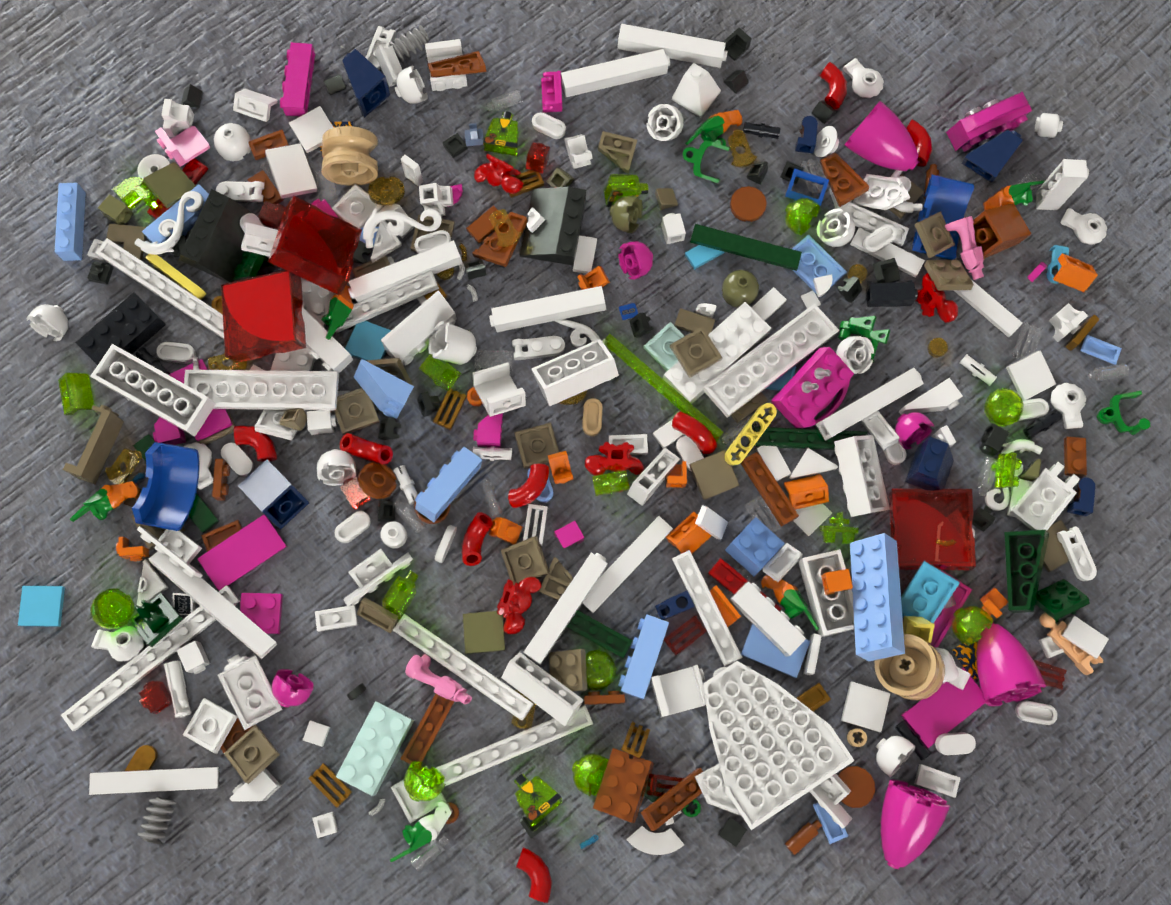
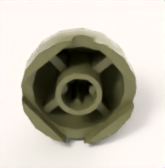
[610,195,643,234]
[722,270,759,308]

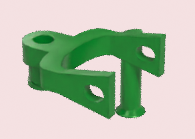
[683,138,731,183]
[838,316,890,363]
[1097,390,1151,435]

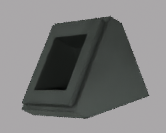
[724,70,749,94]
[323,73,346,95]
[181,84,203,108]
[811,101,837,124]
[746,161,768,185]
[780,161,804,184]
[465,260,487,280]
[377,499,395,522]

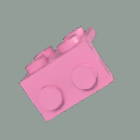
[155,126,210,167]

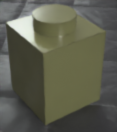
[98,194,133,225]

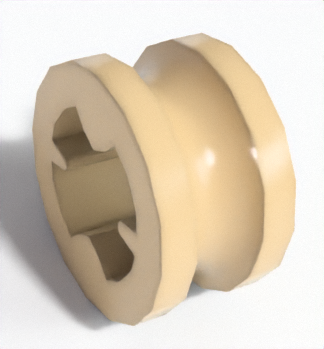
[847,729,867,747]

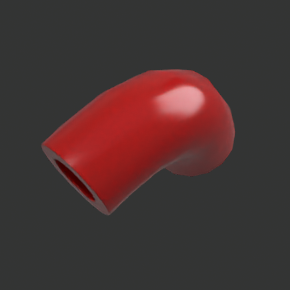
[820,62,847,110]
[906,119,932,167]
[672,412,717,454]
[233,426,277,462]
[339,433,393,464]
[508,464,549,508]
[462,512,493,566]
[516,847,552,903]

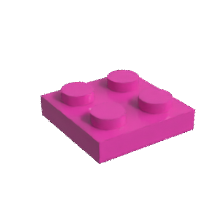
[240,593,283,634]

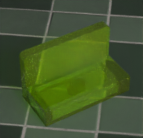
[58,373,94,415]

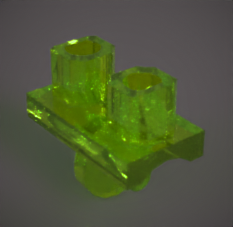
[990,452,1022,489]
[592,471,630,496]
[819,512,859,544]

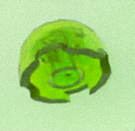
[785,198,820,236]
[984,388,1024,427]
[90,588,135,629]
[952,606,993,645]
[586,650,616,690]
[572,753,609,796]
[404,761,446,802]

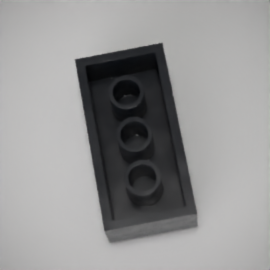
[75,292,166,366]

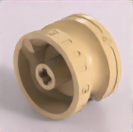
[322,126,378,186]
[875,634,945,700]

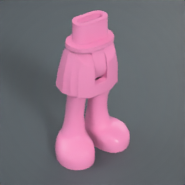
[945,216,984,280]
[405,654,472,704]

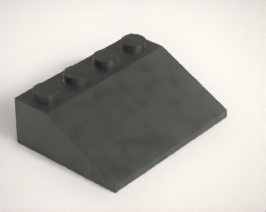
[520,187,587,266]
[179,189,263,284]

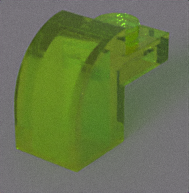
[112,177,158,210]
[419,354,462,391]

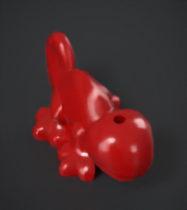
[474,154,524,194]
[915,273,958,323]
[585,442,644,476]
[497,577,541,634]

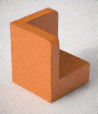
[666,461,687,488]
[821,569,853,595]

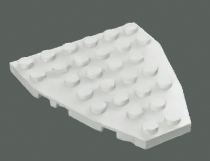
[703,661,855,830]

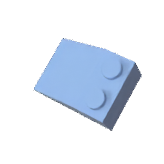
[354,359,414,419]

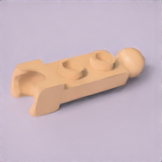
[1039,612,1103,675]

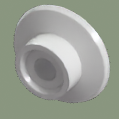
[814,126,839,157]
[138,154,170,181]

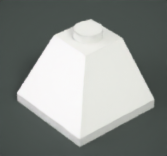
[672,62,721,118]

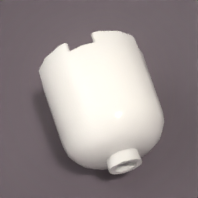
[428,321,477,365]

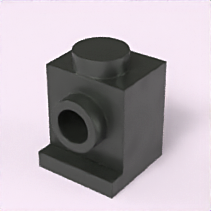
[980,423,1009,456]

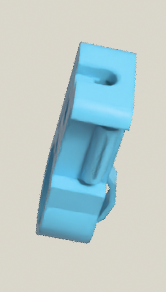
[1046,245,1069,284]

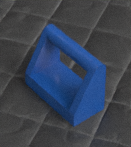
[785,168,829,208]

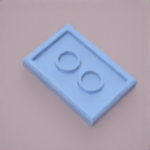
[792,234,847,294]
[741,623,810,678]

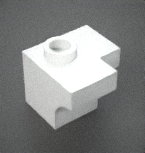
[162,99,194,137]
[419,183,453,217]
[1049,303,1088,342]

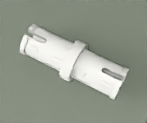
[960,354,997,386]
[473,446,512,461]
[393,465,418,505]

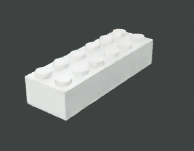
[662,302,771,407]
[91,344,216,437]

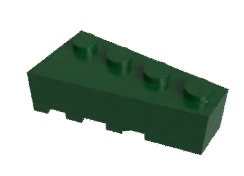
[1004,530,1049,613]

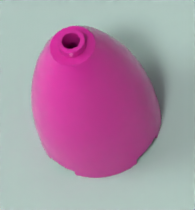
[844,101,919,171]
[976,622,1046,706]
[881,779,950,869]

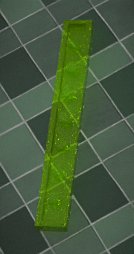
[605,334,724,441]

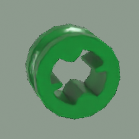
[682,799,701,817]

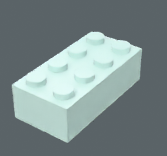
[336,701,414,796]

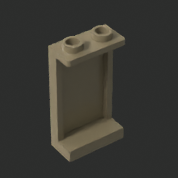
[63,405,124,485]

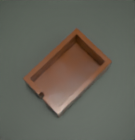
[593,748,655,823]

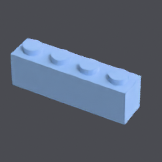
[55,183,86,261]
[142,184,209,244]
[415,447,482,522]
[618,614,669,700]

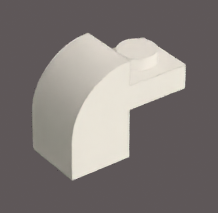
[564,134,593,169]

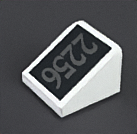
[172,593,196,615]

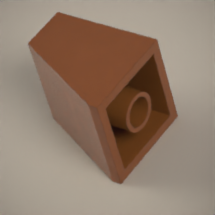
[973,203,1031,259]

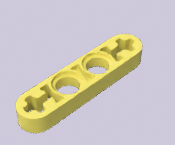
[145,254,206,300]
[724,403,777,465]

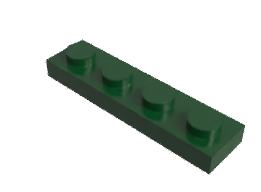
[567,610,632,659]

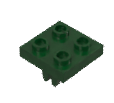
[234,251,275,282]
[1035,579,1090,623]
[130,592,183,647]

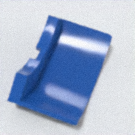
[912,175,974,260]
[132,442,199,531]

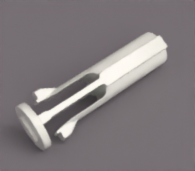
[164,661,192,718]

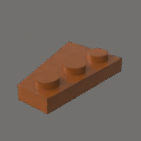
[427,51,487,77]
[820,152,869,207]
[472,212,528,267]

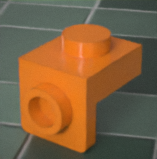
[577,266,610,290]
[547,451,574,484]
[488,517,523,545]
[116,537,149,561]
[980,588,1008,619]

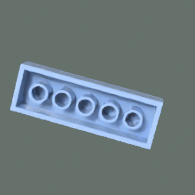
[850,533,905,661]

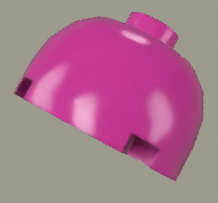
[618,241,653,280]
[895,412,934,450]
[271,669,314,707]

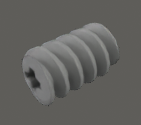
[389,25,429,61]
[138,797,177,845]

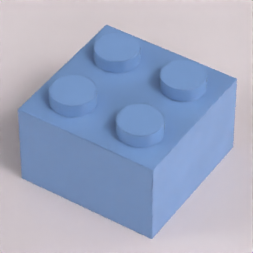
[725,517,785,577]

